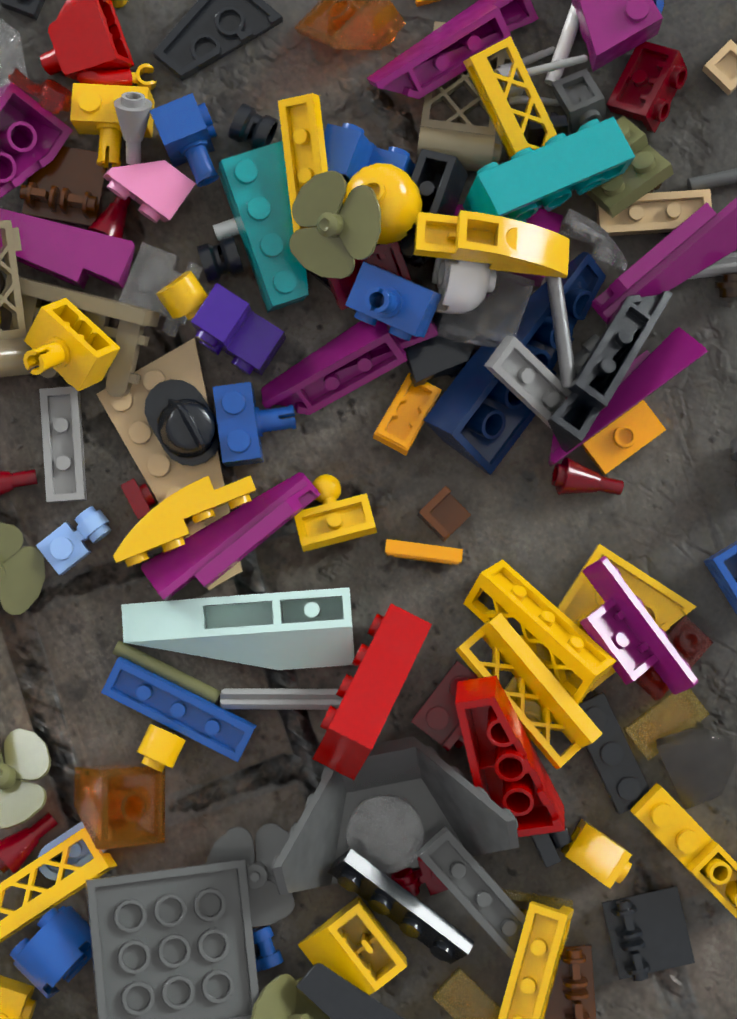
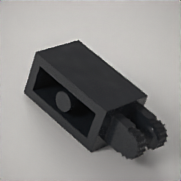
[399,149,468,268]

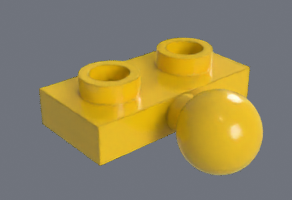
[294,474,377,552]

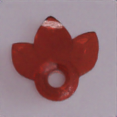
[8,68,72,114]

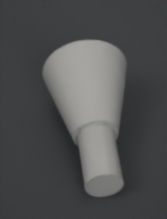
[114,92,153,165]

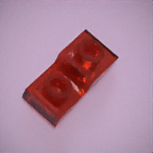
[635,616,714,701]

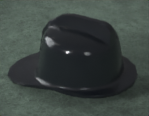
[145,379,220,466]

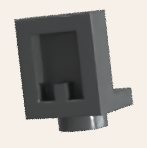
[552,68,607,134]

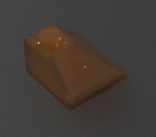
[294,0,406,50]
[74,765,165,850]

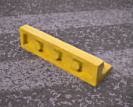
[463,36,557,160]
[278,93,328,232]
[463,559,616,704]
[455,613,603,770]
[0,827,117,943]
[498,901,574,1019]

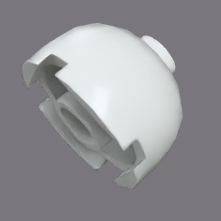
[432,258,497,314]

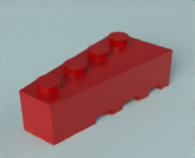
[312,603,432,780]
[455,676,565,837]

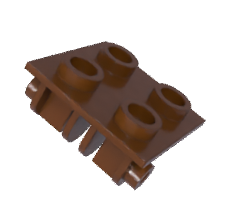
[20,146,107,226]
[544,945,596,1019]

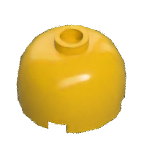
[342,163,422,245]

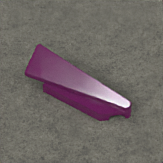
[367,0,539,99]
[591,197,737,325]
[0,208,135,290]
[261,320,439,415]
[548,327,708,467]
[141,472,321,601]

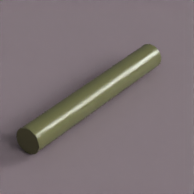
[113,640,221,704]

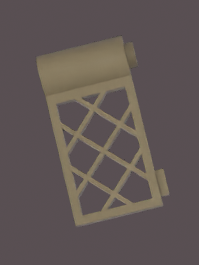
[416,21,515,172]
[0,220,35,378]

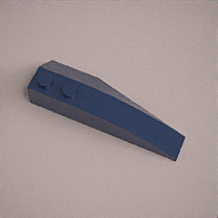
[423,251,606,475]

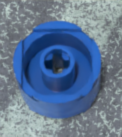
[10,906,92,999]

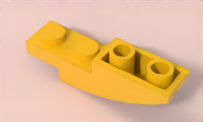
[414,210,570,278]
[113,475,256,567]
[630,783,737,919]

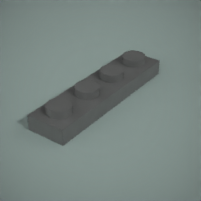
[416,826,526,962]

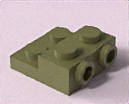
[586,116,674,218]

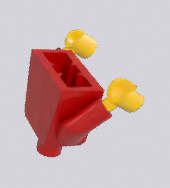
[40,0,157,91]

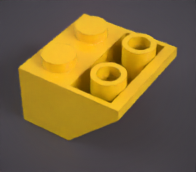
[298,895,407,995]

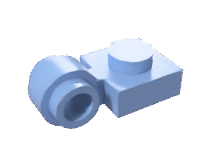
[36,506,111,575]

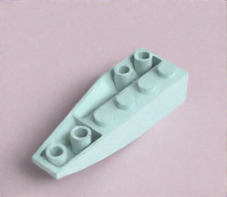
[121,587,355,670]

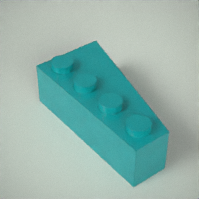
[463,116,636,223]
[217,141,309,313]

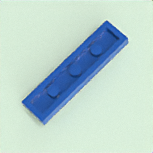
[101,656,257,762]

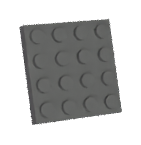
[85,859,259,1019]

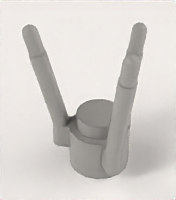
[493,46,588,107]

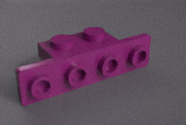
[580,556,698,695]

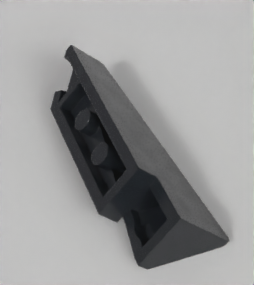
[548,291,673,453]
[296,963,404,1019]

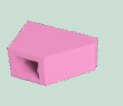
[103,160,196,223]

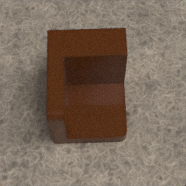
[417,486,471,542]

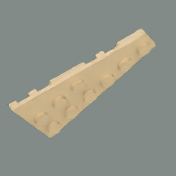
[96,338,243,591]

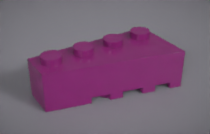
[571,0,663,72]

